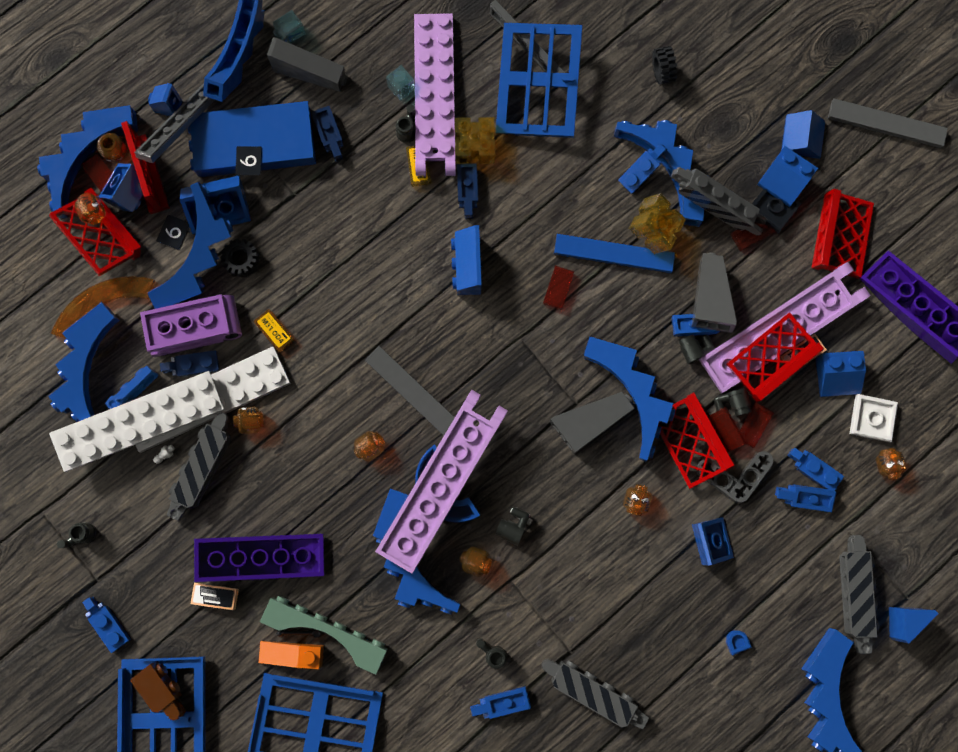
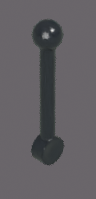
[276,629,321,638]

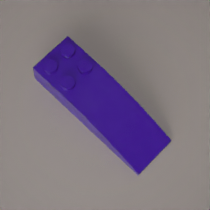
[860,250,958,364]
[194,534,324,582]

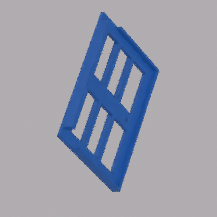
[495,23,583,138]
[117,656,205,752]
[248,673,383,752]

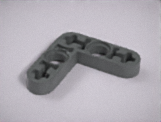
[696,451,773,503]

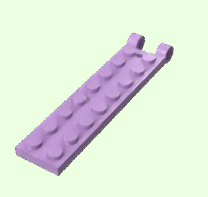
[414,14,456,176]
[699,262,871,393]
[375,390,508,574]

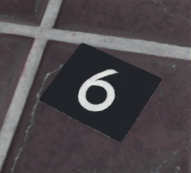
[235,146,262,175]
[156,215,189,250]

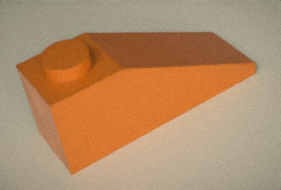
[258,641,324,669]

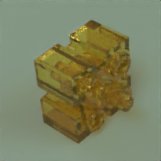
[455,117,495,164]
[628,193,686,254]

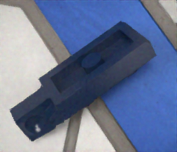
[311,106,344,161]
[457,163,478,219]
[160,350,220,377]

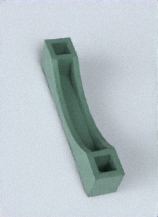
[260,596,388,675]

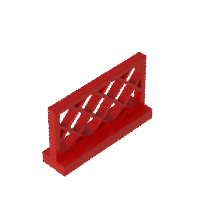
[121,121,170,214]
[49,188,141,276]
[812,188,874,279]
[726,312,824,402]
[658,393,734,489]

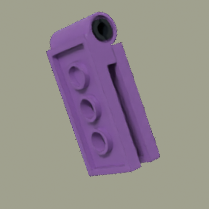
[140,294,242,357]

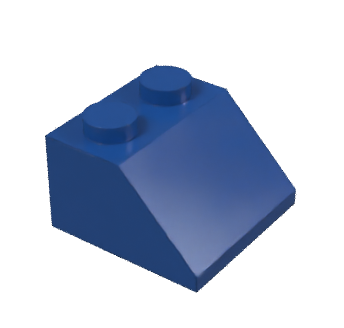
[757,146,818,207]
[99,163,143,212]
[815,351,866,397]

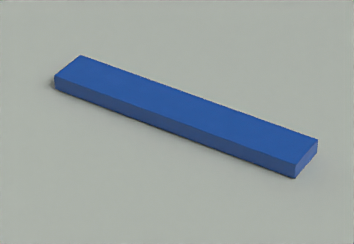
[554,234,675,273]

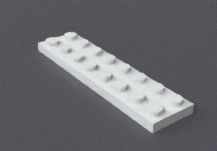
[136,347,291,453]
[49,371,225,472]

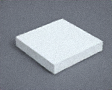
[849,394,898,442]

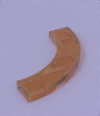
[51,276,155,339]

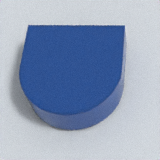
[726,630,752,655]

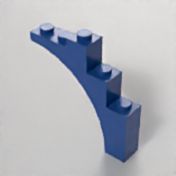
[203,0,265,102]
[37,105,138,219]
[614,120,708,227]
[148,182,234,309]
[48,302,120,422]
[584,337,675,462]
[373,489,460,615]
[801,628,862,752]

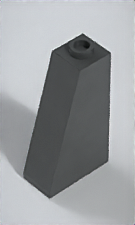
[267,37,348,92]
[692,253,737,333]
[549,392,634,454]

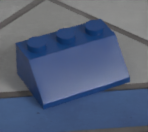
[180,176,251,234]
[451,225,481,295]

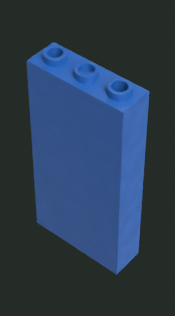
[187,101,316,177]

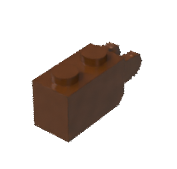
[130,661,186,721]

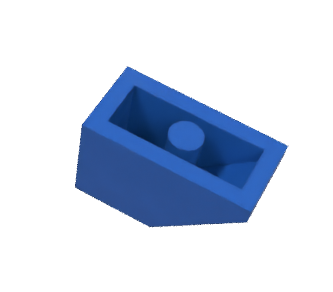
[148,83,182,116]

